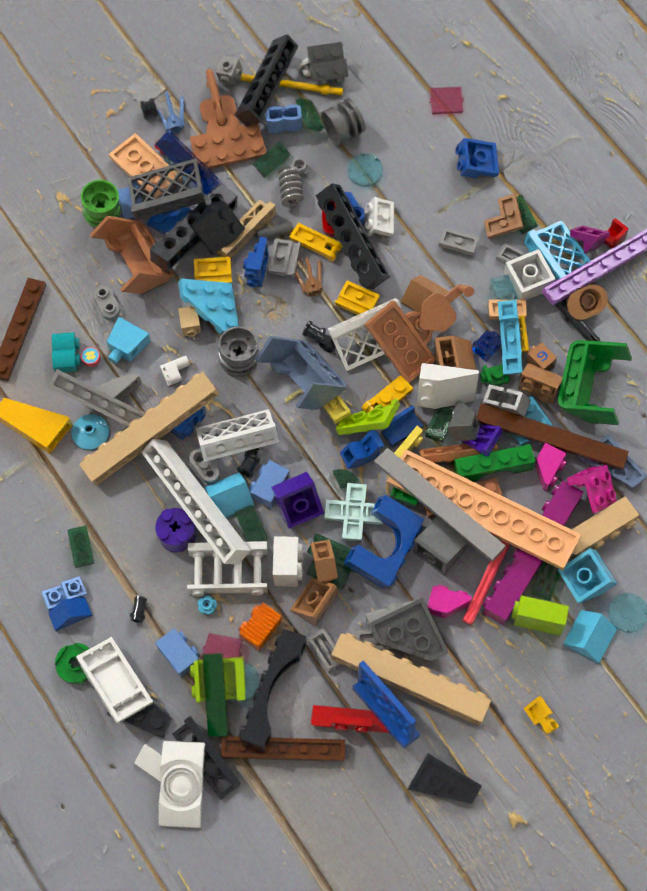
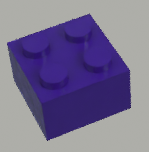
[271,472,325,529]

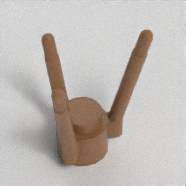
[295,258,323,296]

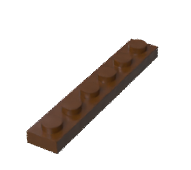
[0,278,46,382]
[221,736,345,762]

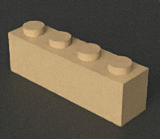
[570,496,639,560]

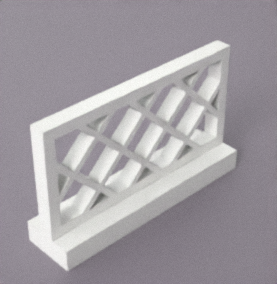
[328,298,403,371]
[195,409,279,462]

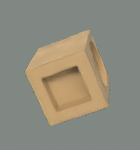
[178,306,201,337]

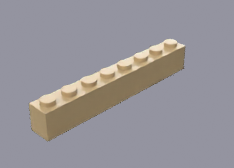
[79,372,220,486]
[330,633,491,726]

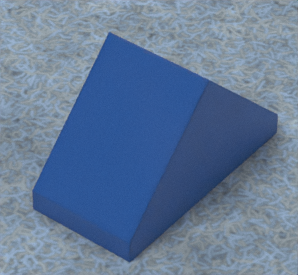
[48,597,93,631]

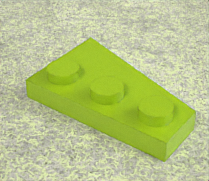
[336,399,400,435]

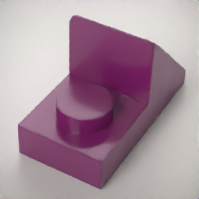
[570,225,610,254]

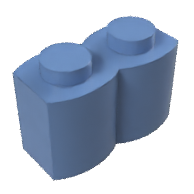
[265,105,302,133]

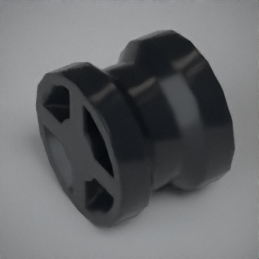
[140,98,158,119]

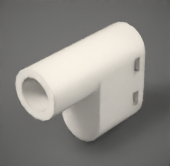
[160,356,190,386]

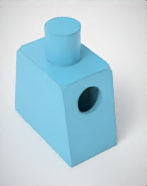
[107,317,151,364]

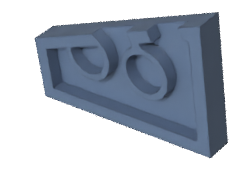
[578,434,647,490]

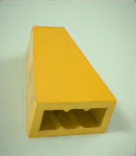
[0,398,73,454]

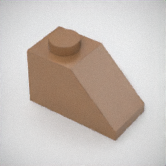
[310,540,338,582]

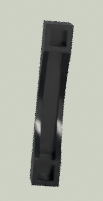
[239,629,307,753]

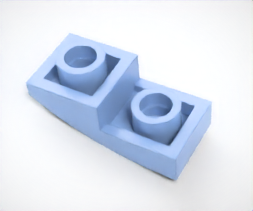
[41,576,87,612]

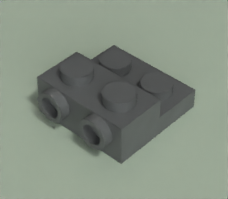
[307,42,349,85]

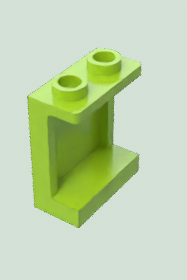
[190,657,246,703]

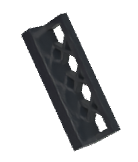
[172,716,241,800]

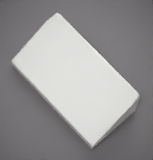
[134,744,162,782]

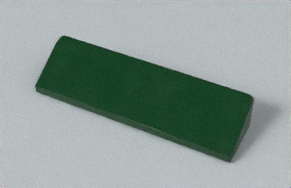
[202,653,229,737]

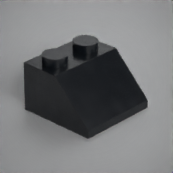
[190,201,245,254]

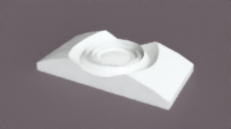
[76,637,153,724]
[159,741,205,828]

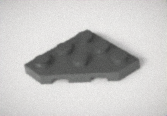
[368,597,449,661]

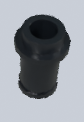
[130,596,147,623]

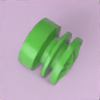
[81,180,120,227]

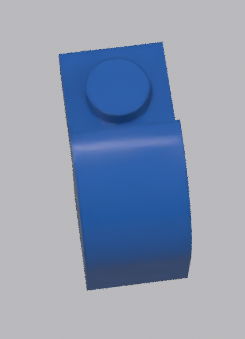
[340,430,384,469]

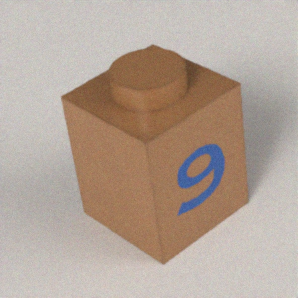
[526,342,557,371]

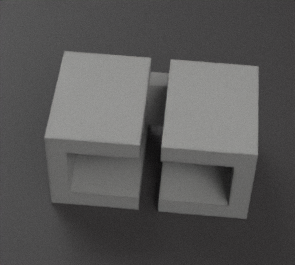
[483,384,531,417]

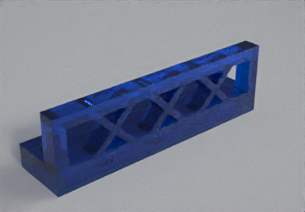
[155,131,222,195]

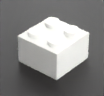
[504,249,556,300]
[273,536,303,587]

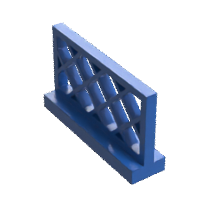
[352,660,420,749]

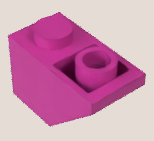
[535,443,567,492]
[427,585,472,618]

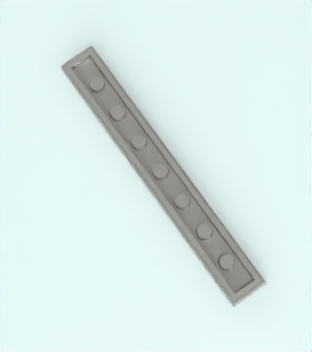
[374,448,505,562]

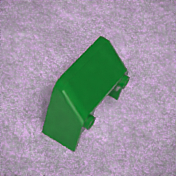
[558,340,632,425]

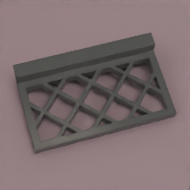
[127,158,206,220]

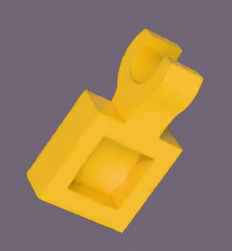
[523,696,559,734]

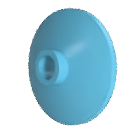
[71,414,110,450]

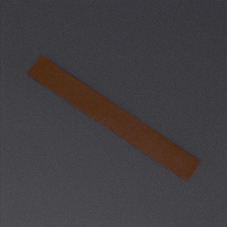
[476,403,629,471]

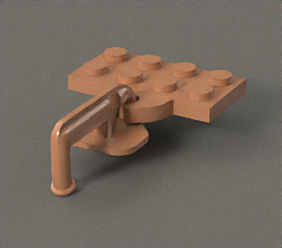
[190,69,267,171]
[364,284,474,383]

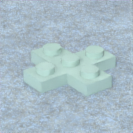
[324,483,383,542]

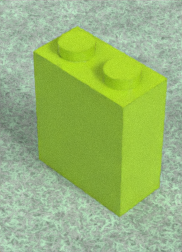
[511,595,569,636]

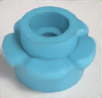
[197,595,217,615]

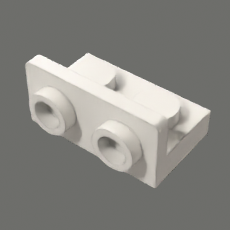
[364,197,394,237]

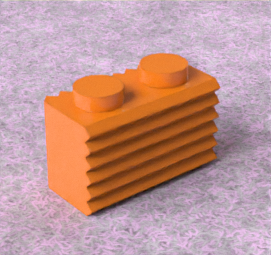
[239,603,283,651]

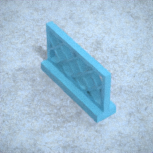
[523,221,601,281]

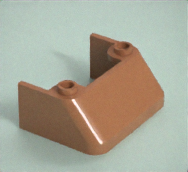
[90,216,174,294]

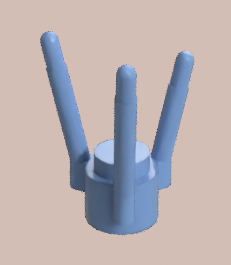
[157,91,185,134]

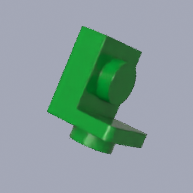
[480,364,510,389]

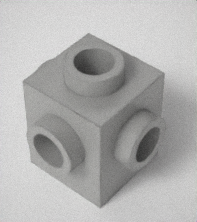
[215,55,243,86]

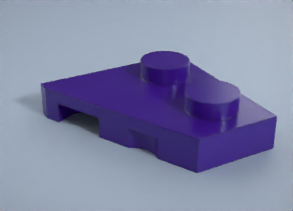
[461,424,502,456]

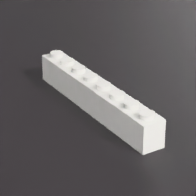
[141,439,251,565]

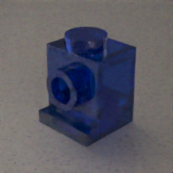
[472,330,501,362]

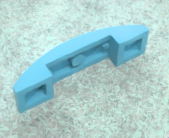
[498,300,523,375]

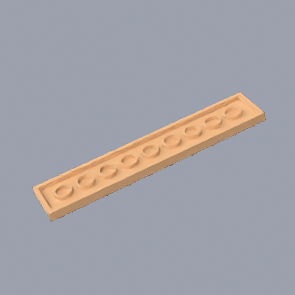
[387,449,581,570]

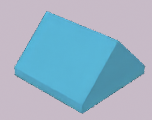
[204,472,255,518]
[563,610,617,664]

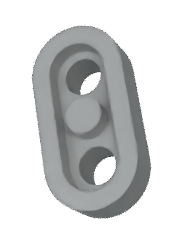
[94,286,120,320]
[190,449,220,484]

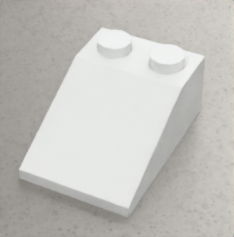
[416,363,479,409]

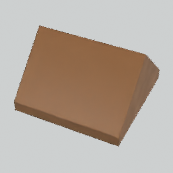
[401,274,449,312]
[290,578,337,627]

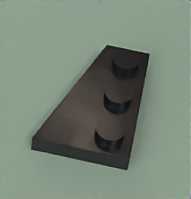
[107,703,172,738]
[407,753,482,804]

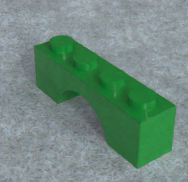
[454,444,535,482]

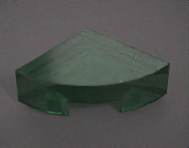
[332,469,358,489]

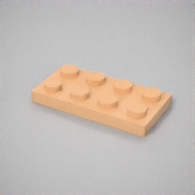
[109,133,183,199]

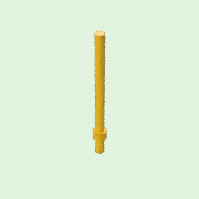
[240,74,343,96]

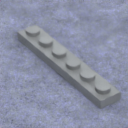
[48,369,144,427]

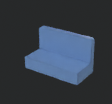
[118,181,142,220]

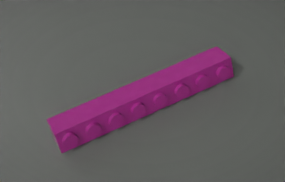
[483,480,584,626]

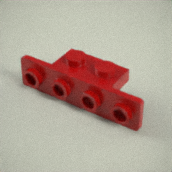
[311,705,389,733]

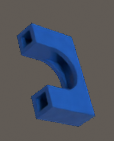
[343,495,424,588]

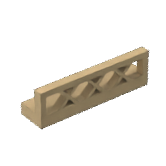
[216,200,276,259]

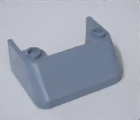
[255,336,347,410]

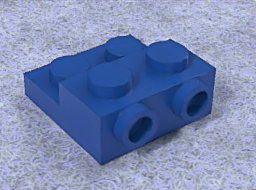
[455,138,499,178]
[243,237,269,288]

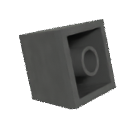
[413,517,470,576]

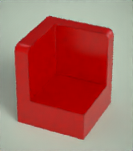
[603,218,629,249]

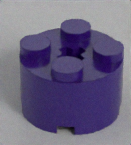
[155,508,197,553]

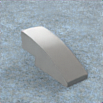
[85,373,142,415]

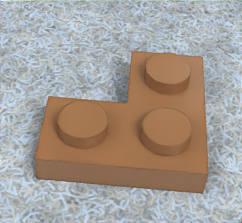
[484,193,524,239]

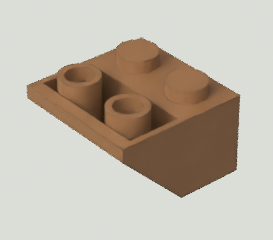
[434,335,476,370]
[518,363,563,404]

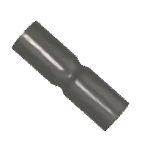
[256,222,294,240]

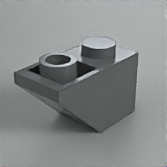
[448,401,480,441]

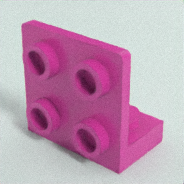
[567,465,617,513]

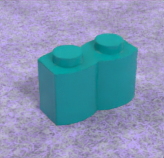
[52,332,81,373]

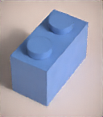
[249,460,290,509]
[155,628,200,678]

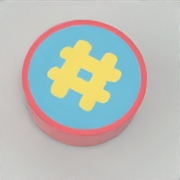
[81,347,101,367]

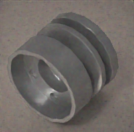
[321,98,366,145]
[219,326,258,376]

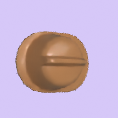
[567,285,608,320]

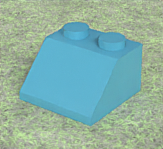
[558,548,617,603]

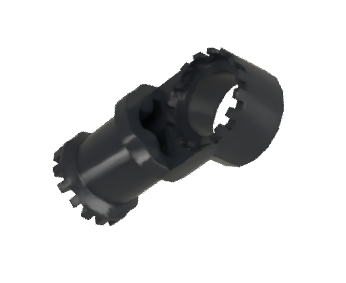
[302,321,336,353]
[237,447,260,477]

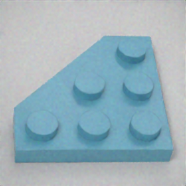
[178,279,239,334]

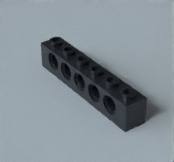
[235,34,298,127]
[315,183,390,289]
[150,184,238,272]

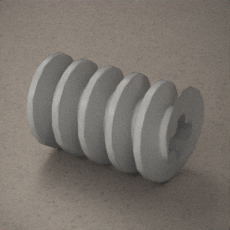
[278,167,304,208]

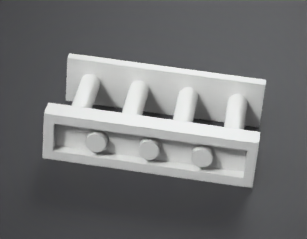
[187,541,268,597]

